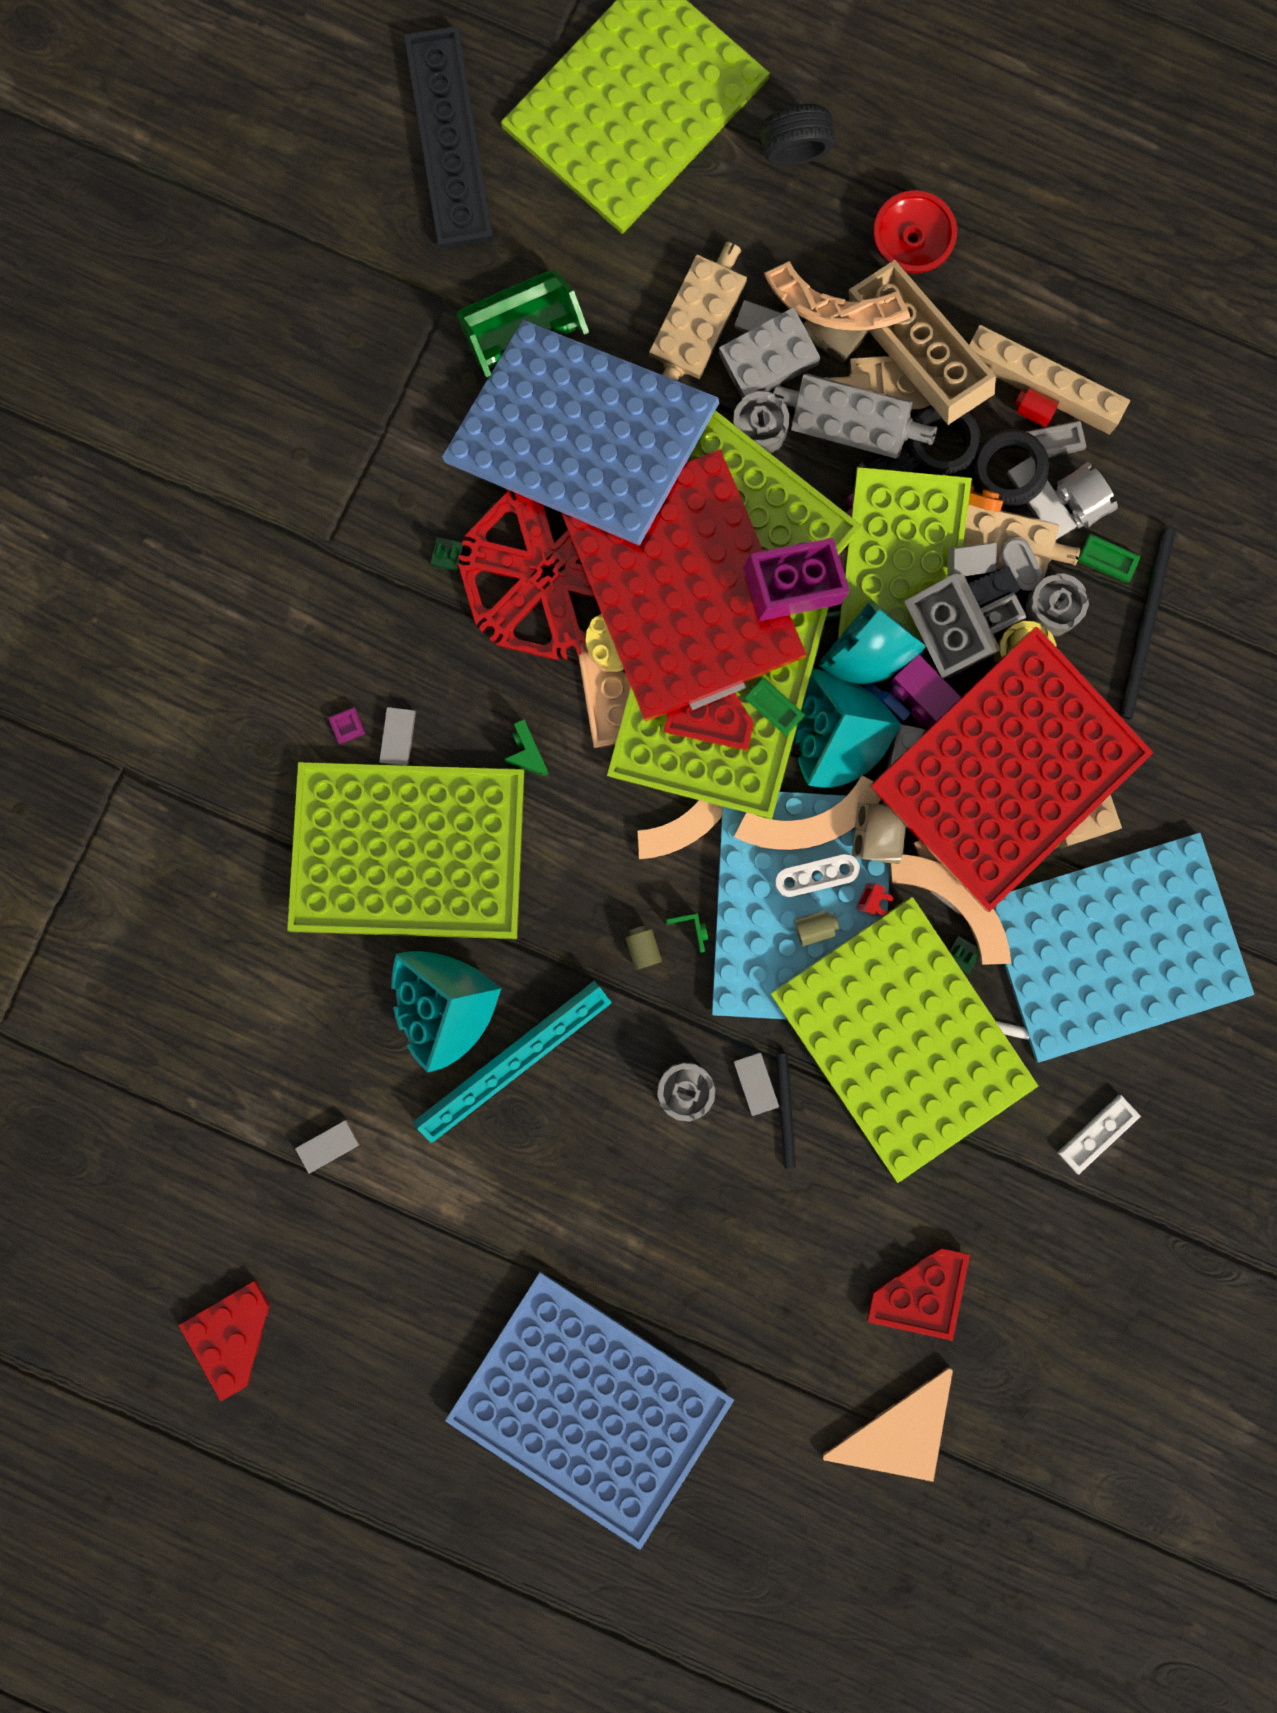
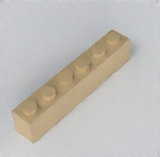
[969,325,1130,435]

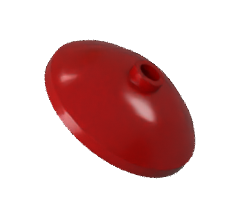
[873,190,957,273]

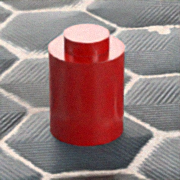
[1014,387,1059,428]

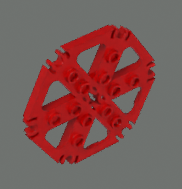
[458,490,595,661]

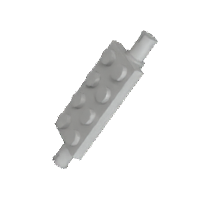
[773,373,937,459]

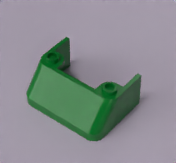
[456,270,589,377]

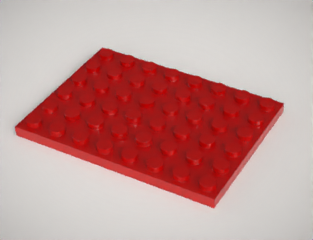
[562,449,807,722]
[869,626,1154,912]

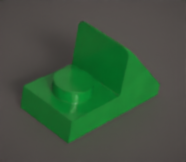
[505,720,549,776]

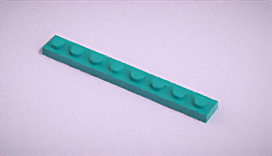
[413,980,612,1144]

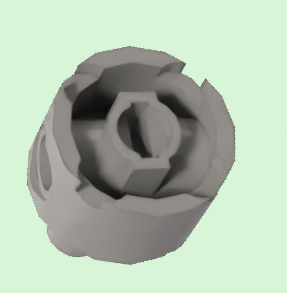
[732,391,789,453]
[1055,462,1118,529]
[1025,573,1089,636]
[657,1062,715,1121]

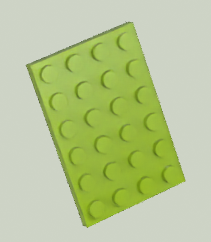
[837,467,972,642]

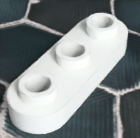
[775,854,860,897]

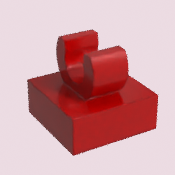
[856,883,893,915]

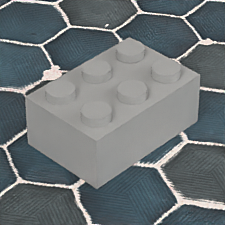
[719,307,820,399]
[904,574,1001,678]

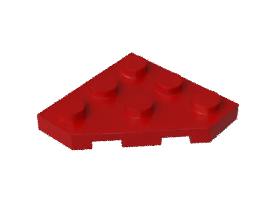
[663,693,754,751]
[867,1247,970,1341]
[179,1280,270,1401]

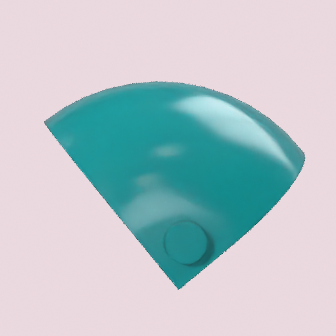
[817,599,926,685]
[795,669,901,787]
[391,951,502,1072]

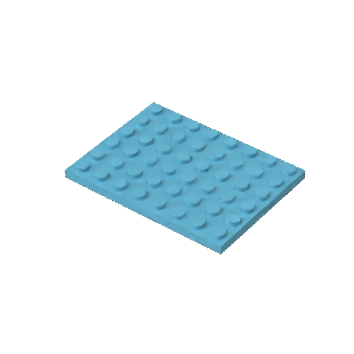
[712,792,890,1019]
[994,833,1254,1063]

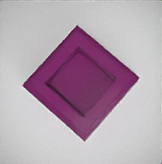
[328,707,366,744]

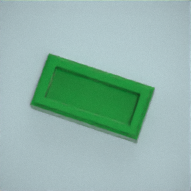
[1077,534,1141,584]
[744,677,806,737]

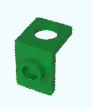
[665,914,708,953]

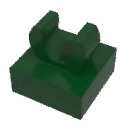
[430,537,464,572]
[948,936,980,975]

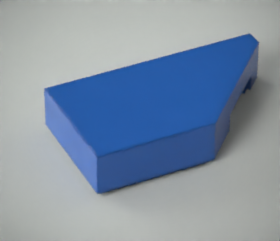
[864,683,910,724]

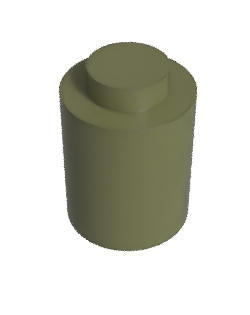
[793,909,839,947]
[625,926,662,970]

